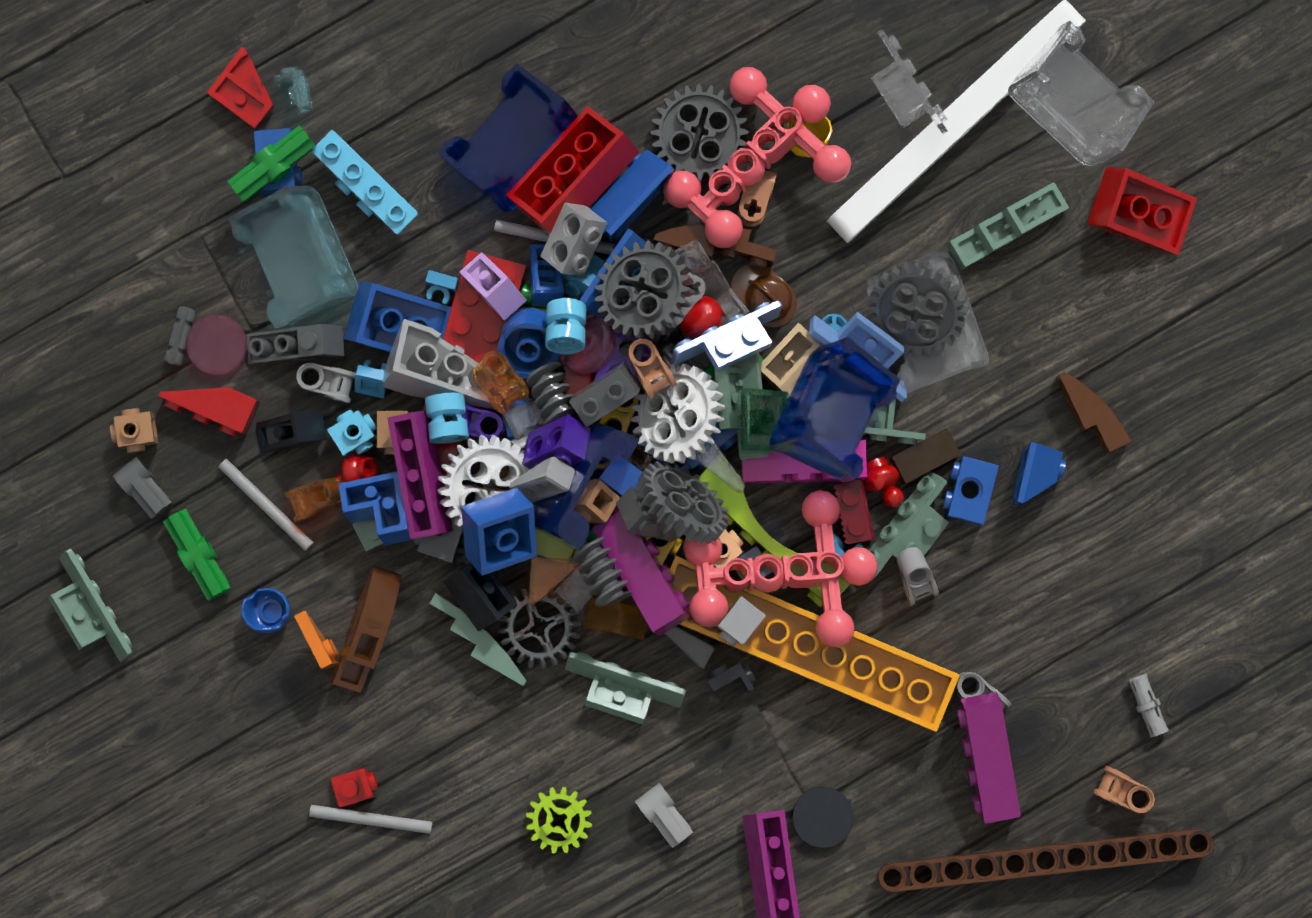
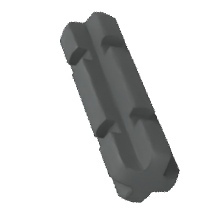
[164,306,195,366]

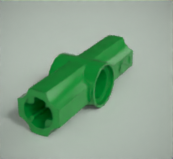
[227,125,316,203]
[163,509,231,601]

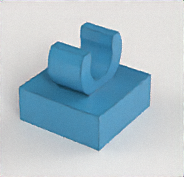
[425,270,459,305]
[354,360,387,399]

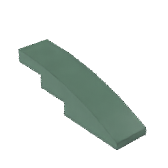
[946,182,1069,270]
[429,593,527,686]

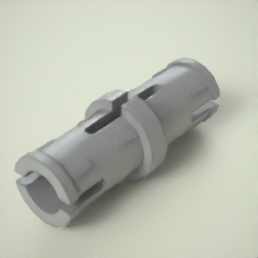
[1128,673,1169,738]

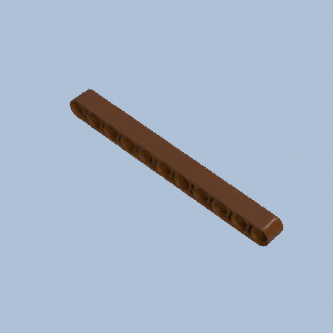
[877,828,1213,892]

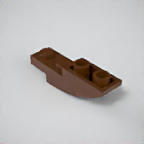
[654,224,777,268]
[331,566,402,693]

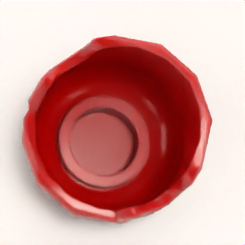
[678,296,726,337]

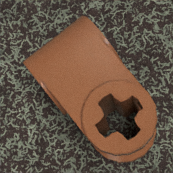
[738,166,777,228]
[627,339,677,400]
[1092,765,1155,813]

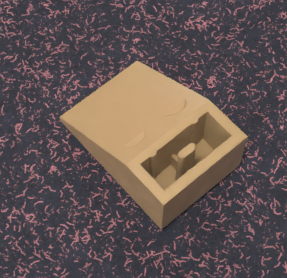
[760,323,864,422]

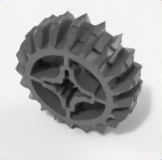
[498,586,581,669]

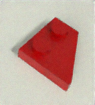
[207,47,274,130]

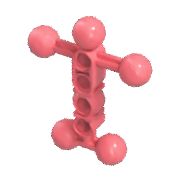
[663,67,852,248]
[683,490,878,648]

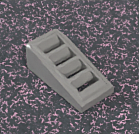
[509,457,575,502]

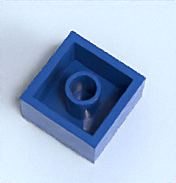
[461,488,537,575]

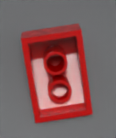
[1087,167,1197,255]

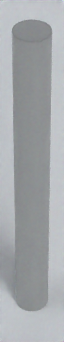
[494,219,615,255]
[218,459,314,551]
[309,805,433,834]

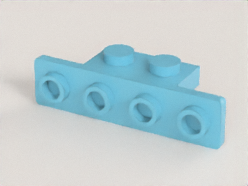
[312,130,418,235]

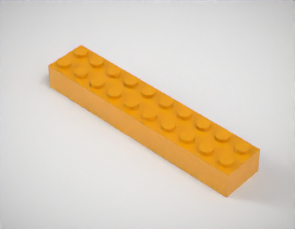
[670,556,960,732]

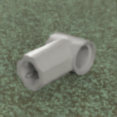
[635,783,693,848]

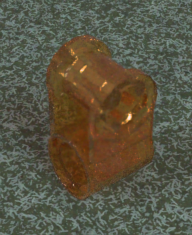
[472,351,529,413]
[284,477,343,522]

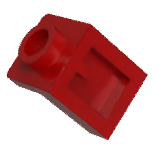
[330,767,378,808]

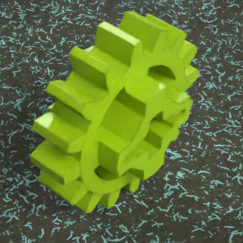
[526,787,592,853]

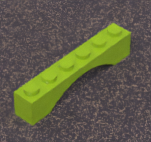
[699,456,850,607]

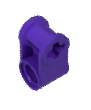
[449,405,505,442]

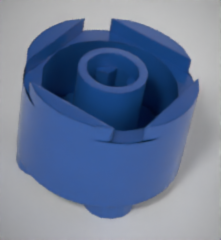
[498,308,559,379]

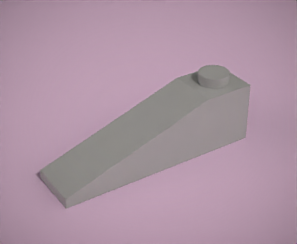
[382,319,513,411]

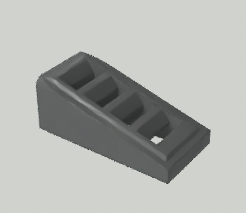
[664,626,714,669]

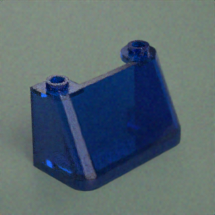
[438,63,578,212]
[770,337,901,482]
[532,421,639,551]

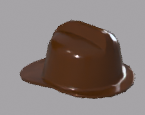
[731,264,797,328]

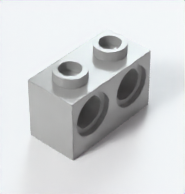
[541,202,608,276]
[717,596,766,647]

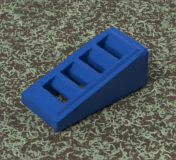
[529,244,564,307]

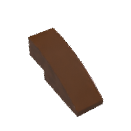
[1055,372,1131,454]

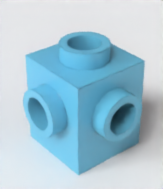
[327,410,377,457]

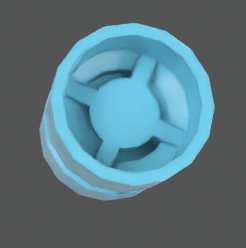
[545,298,586,354]
[425,393,469,444]

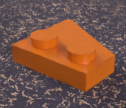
[294,610,339,669]

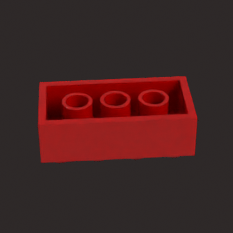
[506,106,639,235]

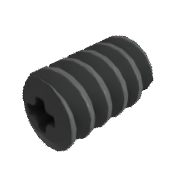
[526,362,582,426]
[573,537,633,607]

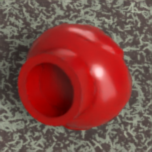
[331,453,378,494]
[863,457,904,508]

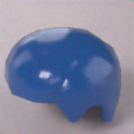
[241,588,291,634]

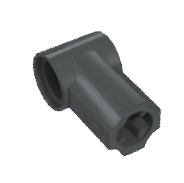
[113,456,173,520]

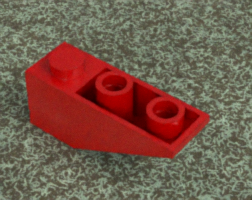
[159,387,261,438]

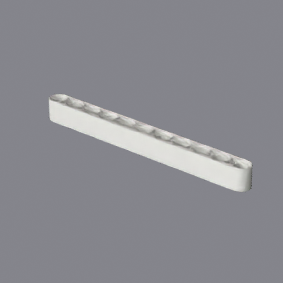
[827,0,1086,243]

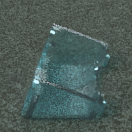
[228,186,358,329]

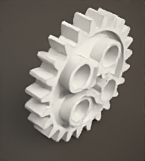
[631,363,725,464]
[437,435,533,527]

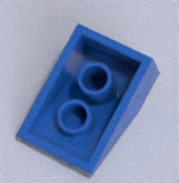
[343,281,452,353]

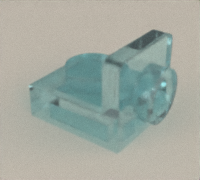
[273,67,313,113]

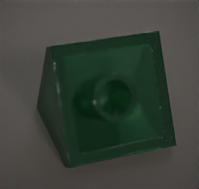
[740,388,789,454]

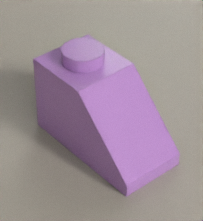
[459,252,527,320]

